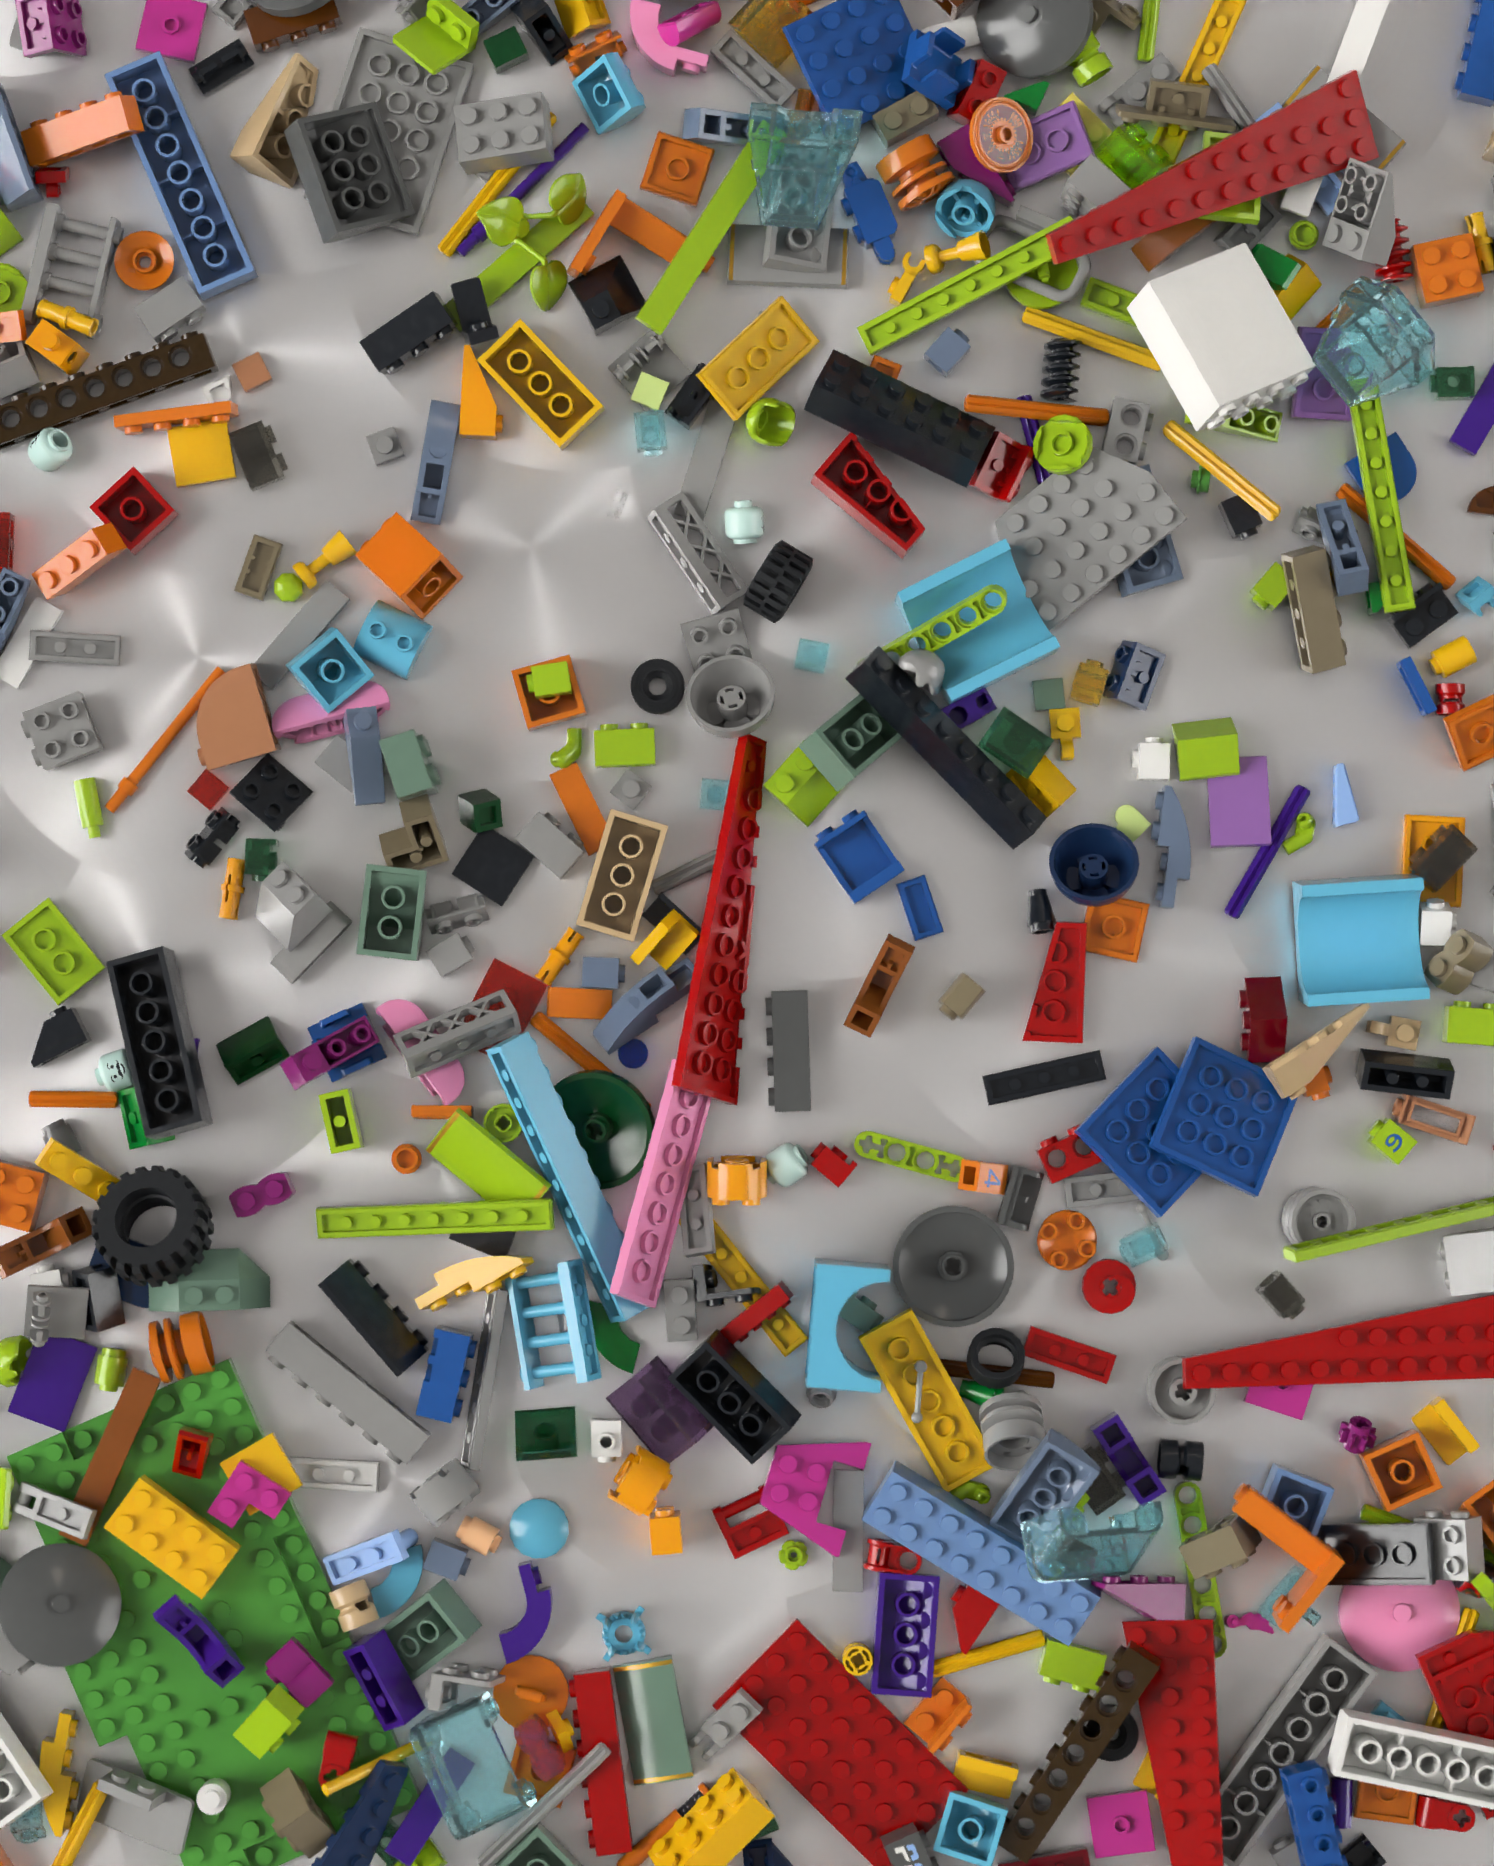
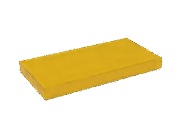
[696,296,820,421]

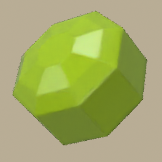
[274,573,303,602]

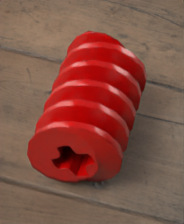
[1374,218,1413,284]

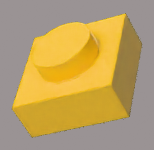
[546,1709,575,1754]

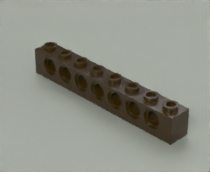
[0,331,219,450]
[998,1640,1162,1864]

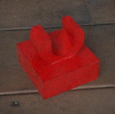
[35,166,70,198]

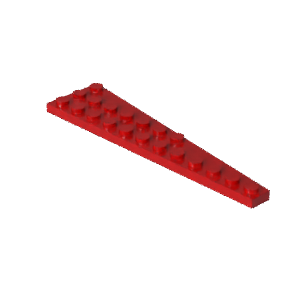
[671,734,767,1105]

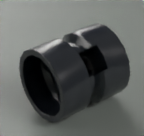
[1157,1439,1204,1481]

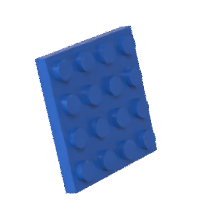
[782,0,916,138]
[1148,1036,1298,1197]
[1074,1046,1202,1218]

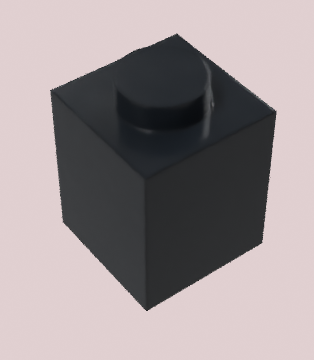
[1218,495,1263,540]

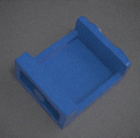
[814,809,905,904]

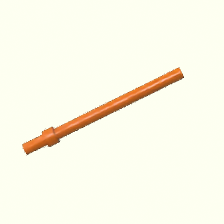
[105,666,226,814]

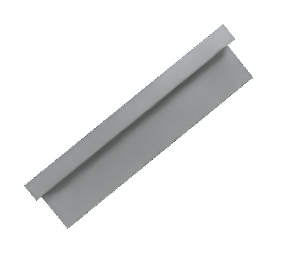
[647,491,748,615]
[393,989,522,1079]

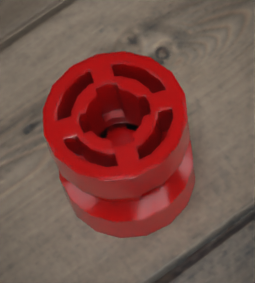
[1435,683,1465,716]

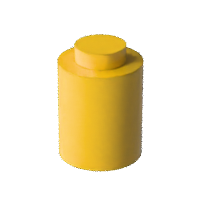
[1428,635,1477,679]

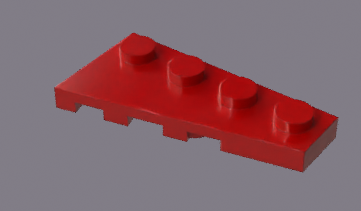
[1022,921,1087,1043]

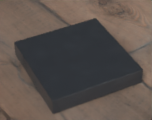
[452,829,535,907]

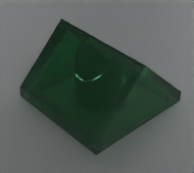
[978,707,1054,779]
[515,1406,579,1461]

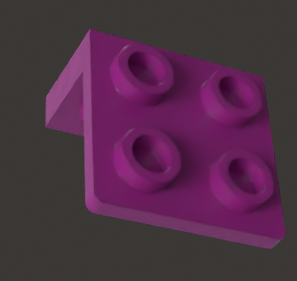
[15,0,87,58]

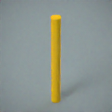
[322,1736,429,1796]

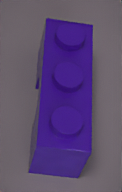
[1089,1411,1167,1507]

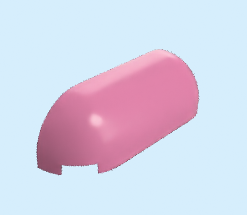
[272,681,390,744]
[376,999,465,1105]

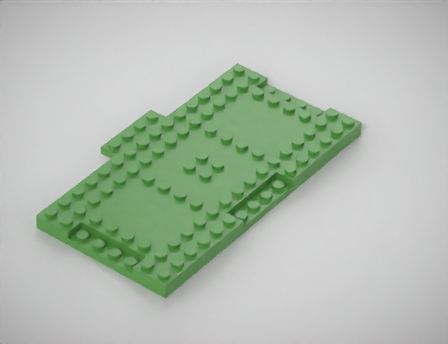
[7,1358,421,1866]

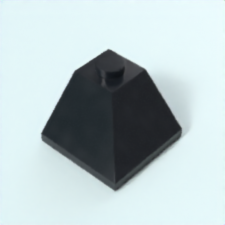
[568,255,646,336]

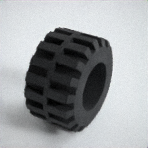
[743,540,813,623]

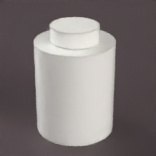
[196,1778,231,1815]

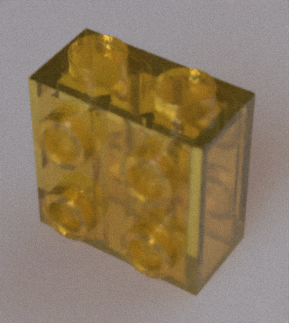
[728,0,813,69]

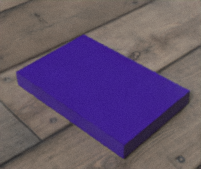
[7,1337,98,1432]

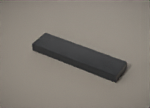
[982,1050,1106,1106]

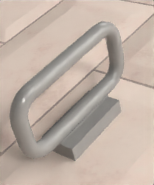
[974,205,1091,302]

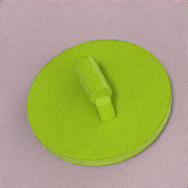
[1006,259,1078,309]

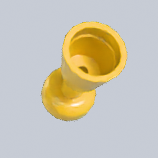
[924,230,991,275]
[292,530,357,590]

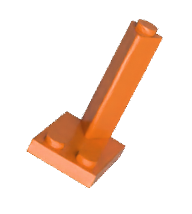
[566,189,715,278]
[1231,1483,1345,1634]

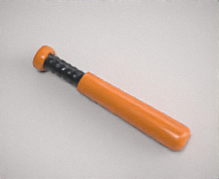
[616,1782,710,1866]

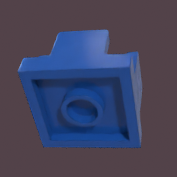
[902,27,976,111]
[307,1003,387,1082]

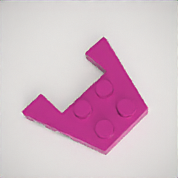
[759,1442,871,1557]

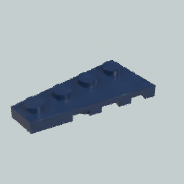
[311,1759,410,1866]

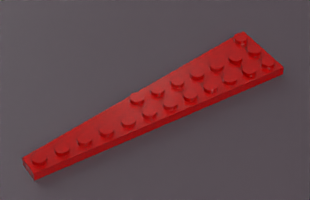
[1045,70,1379,264]
[1182,1294,1494,1389]
[1122,1619,1224,1866]

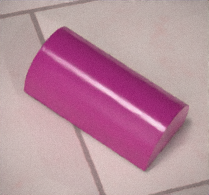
[657,1,722,47]

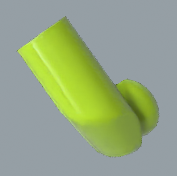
[550,728,582,769]
[1282,812,1316,855]

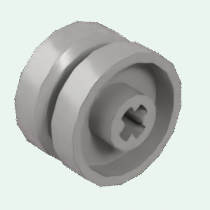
[1281,1187,1357,1244]
[1146,1355,1216,1425]

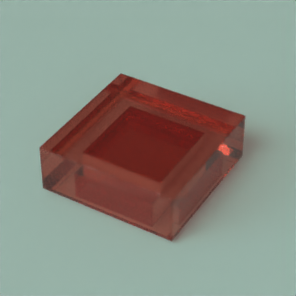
[187,768,230,811]

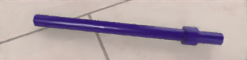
[456,122,590,257]

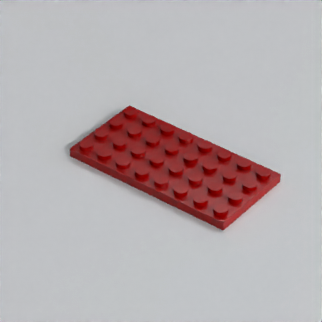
[712,1618,969,1866]

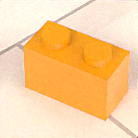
[649,1506,683,1556]

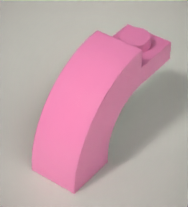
[630,0,709,77]

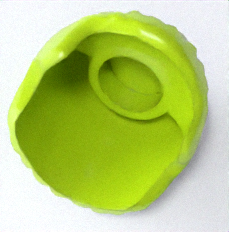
[746,398,796,446]
[0,1335,33,1387]

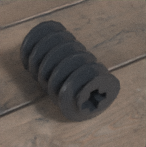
[1040,338,1082,403]

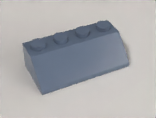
[0,84,44,212]

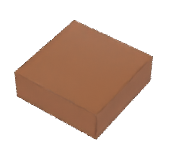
[232,352,273,393]

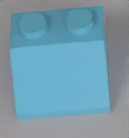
[285,627,375,714]

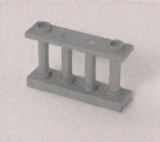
[21,202,124,340]

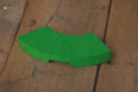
[589,1300,640,1374]

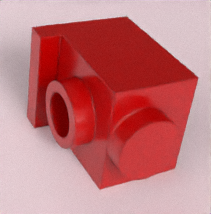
[810,1142,858,1188]

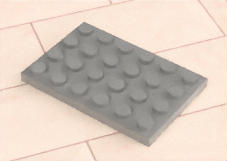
[304,27,474,236]

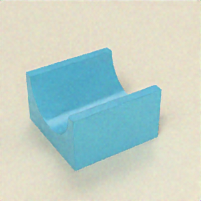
[895,538,1060,705]
[1292,873,1430,1007]
[805,1258,890,1393]

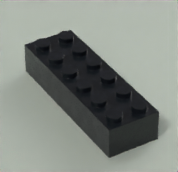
[804,349,996,488]
[106,946,213,1140]

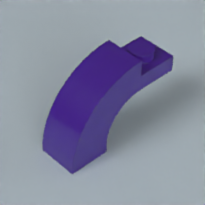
[499,1560,553,1664]
[153,1594,245,1688]

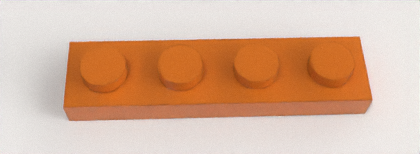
[113,401,239,435]

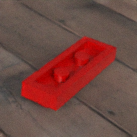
[1023,1325,1117,1384]

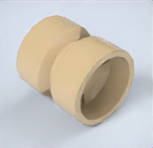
[328,1578,380,1633]

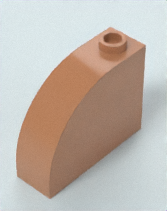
[196,663,281,771]

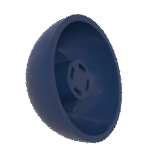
[1049,823,1139,907]

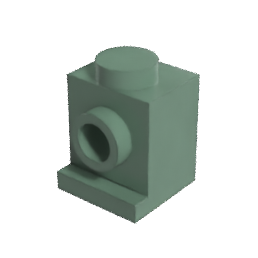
[839,1291,884,1333]

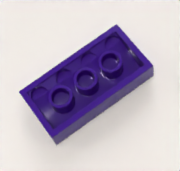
[870,1572,940,1698]

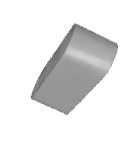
[270,901,353,984]

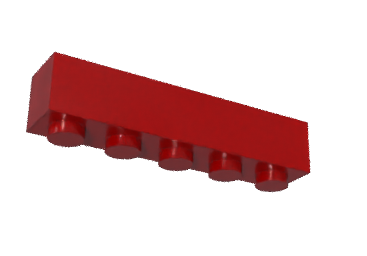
[719,1281,793,1344]

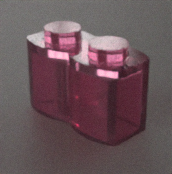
[514,1713,566,1782]

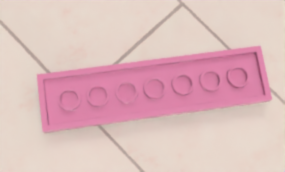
[609,1059,712,1308]

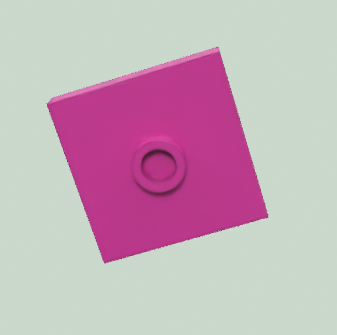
[135,0,208,64]
[1244,1385,1313,1420]
[1086,1789,1156,1858]

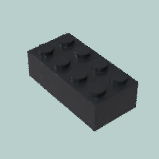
[667,1329,802,1465]

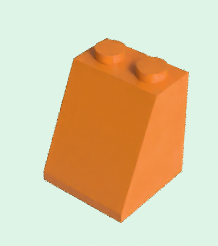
[355,512,463,620]

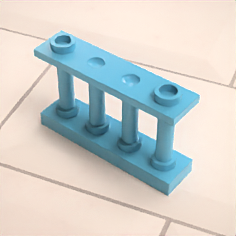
[505,1258,602,1390]

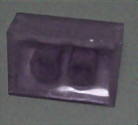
[606,1356,714,1463]

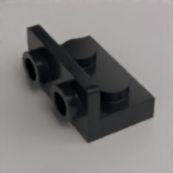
[1388,582,1458,649]

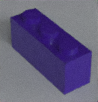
[342,1629,426,1732]

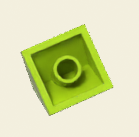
[1171,717,1240,782]

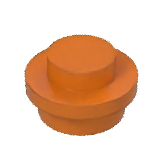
[391,1144,422,1174]

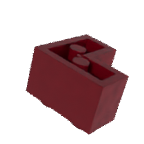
[1238,976,1288,1063]

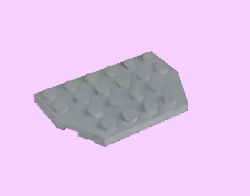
[995,447,1188,632]

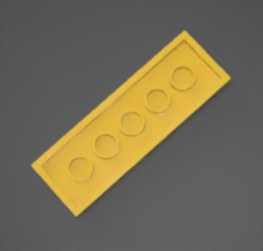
[858,1307,993,1492]

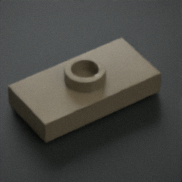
[234,534,284,601]

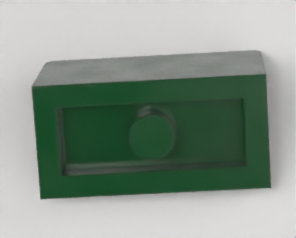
[216,1016,290,1085]

